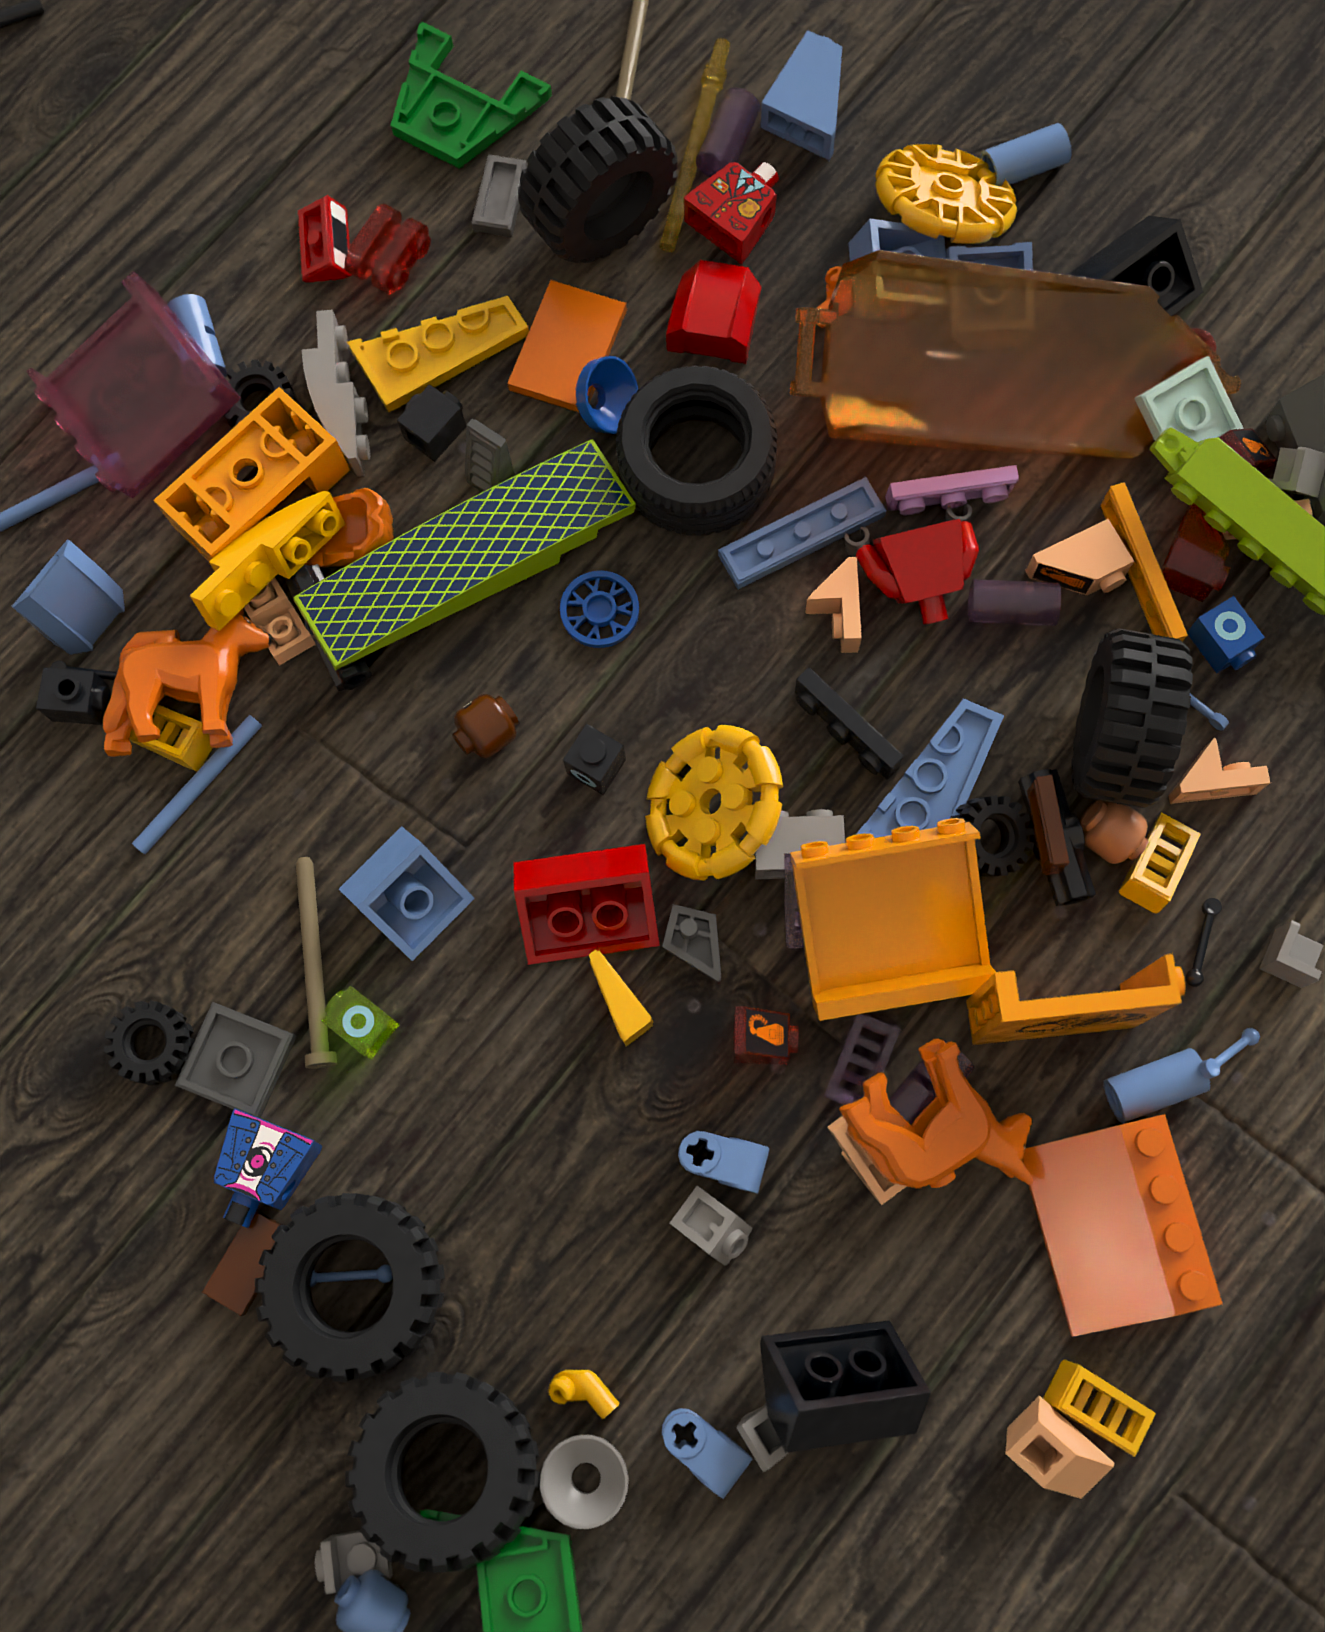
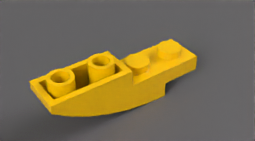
[190,490,345,631]

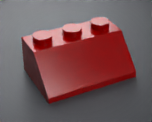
[514,844,660,965]

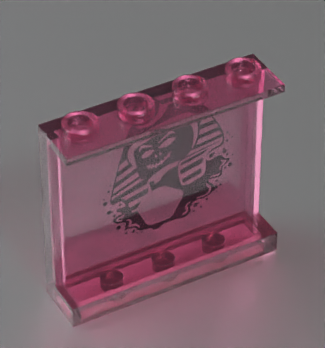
[26,271,241,498]

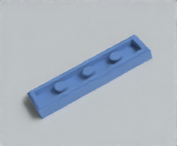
[718,477,886,589]

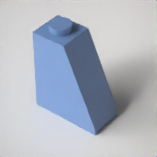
[760,30,842,160]

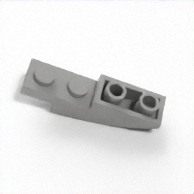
[302,310,370,477]

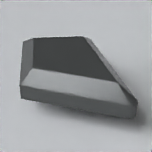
[662,904,721,982]

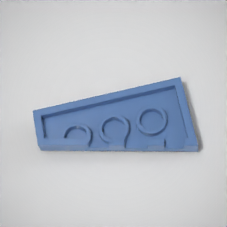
[857,699,1004,838]

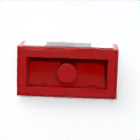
[298,195,352,283]

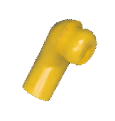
[548,1370,620,1420]

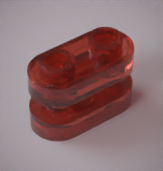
[344,204,431,294]

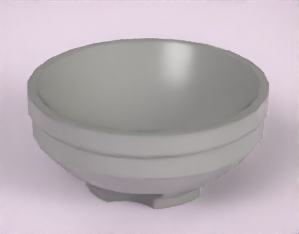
[540,1434,629,1529]

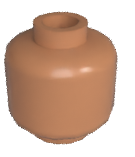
[1080,800,1148,864]

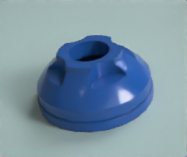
[575,356,638,434]

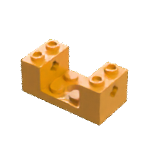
[154,387,350,561]

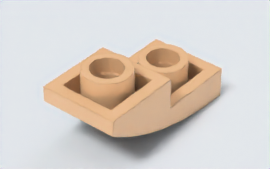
[244,577,316,666]

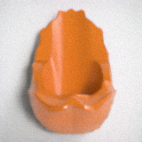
[304,488,394,568]

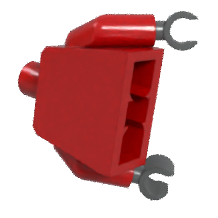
[844,504,979,624]

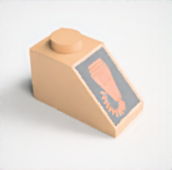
[1026,519,1134,595]

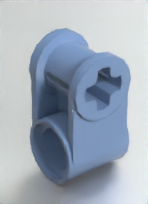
[678,1131,770,1194]
[662,1408,753,1499]

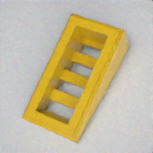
[129,705,213,771]
[1119,812,1201,913]
[589,950,654,1046]
[1043,1360,1156,1457]

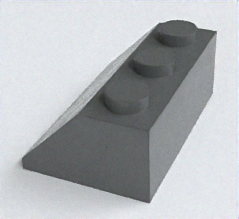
[1266,373,1325,526]

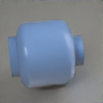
[335,1569,410,1632]

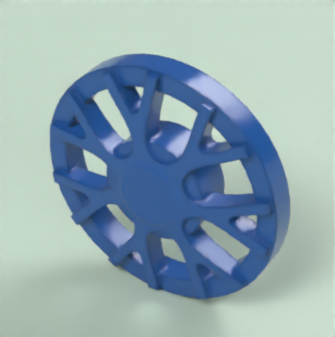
[560,571,639,648]

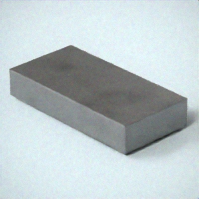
[472,155,527,237]

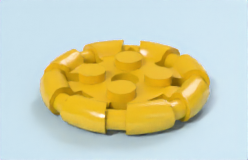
[875,144,1017,244]
[645,725,783,881]

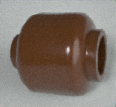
[452,694,519,759]

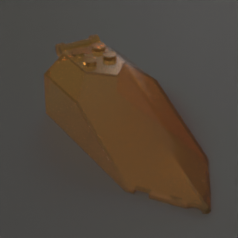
[790,250,1241,459]

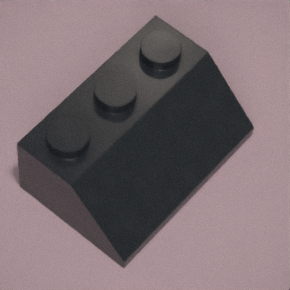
[1055,216,1204,361]
[760,1320,931,1453]

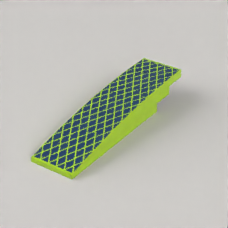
[293,439,636,670]

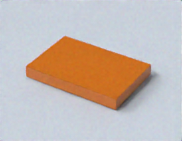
[507,280,627,412]

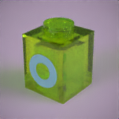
[321,985,400,1060]

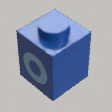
[1187,596,1265,673]

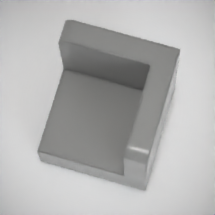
[1267,447,1325,498]
[1259,920,1324,988]

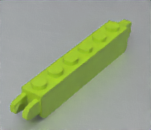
[1149,427,1325,615]

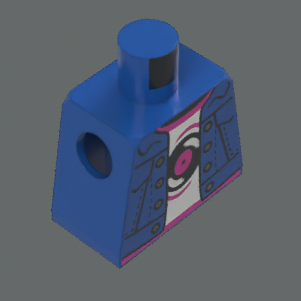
[214,1108,323,1228]

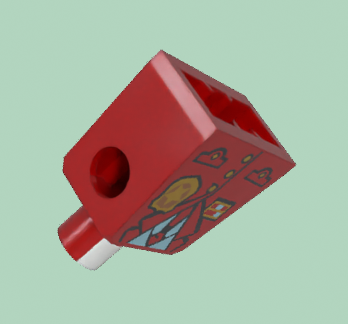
[684,162,779,264]

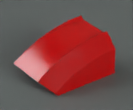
[666,260,762,364]

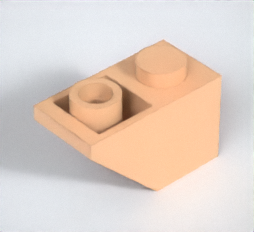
[1005,1395,1114,1499]

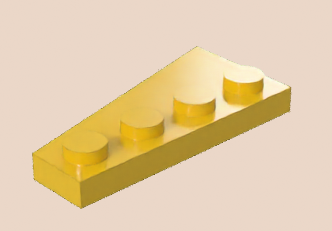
[347,296,529,412]

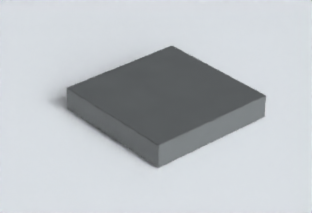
[175,1002,297,1119]

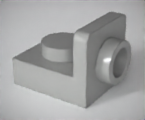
[670,1186,752,1266]
[315,1530,393,1594]

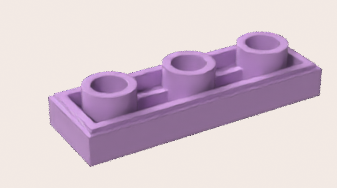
[885,465,1019,515]

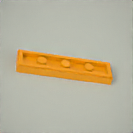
[1100,482,1188,642]

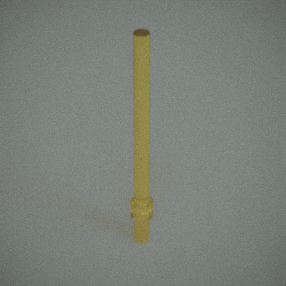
[659,38,730,252]

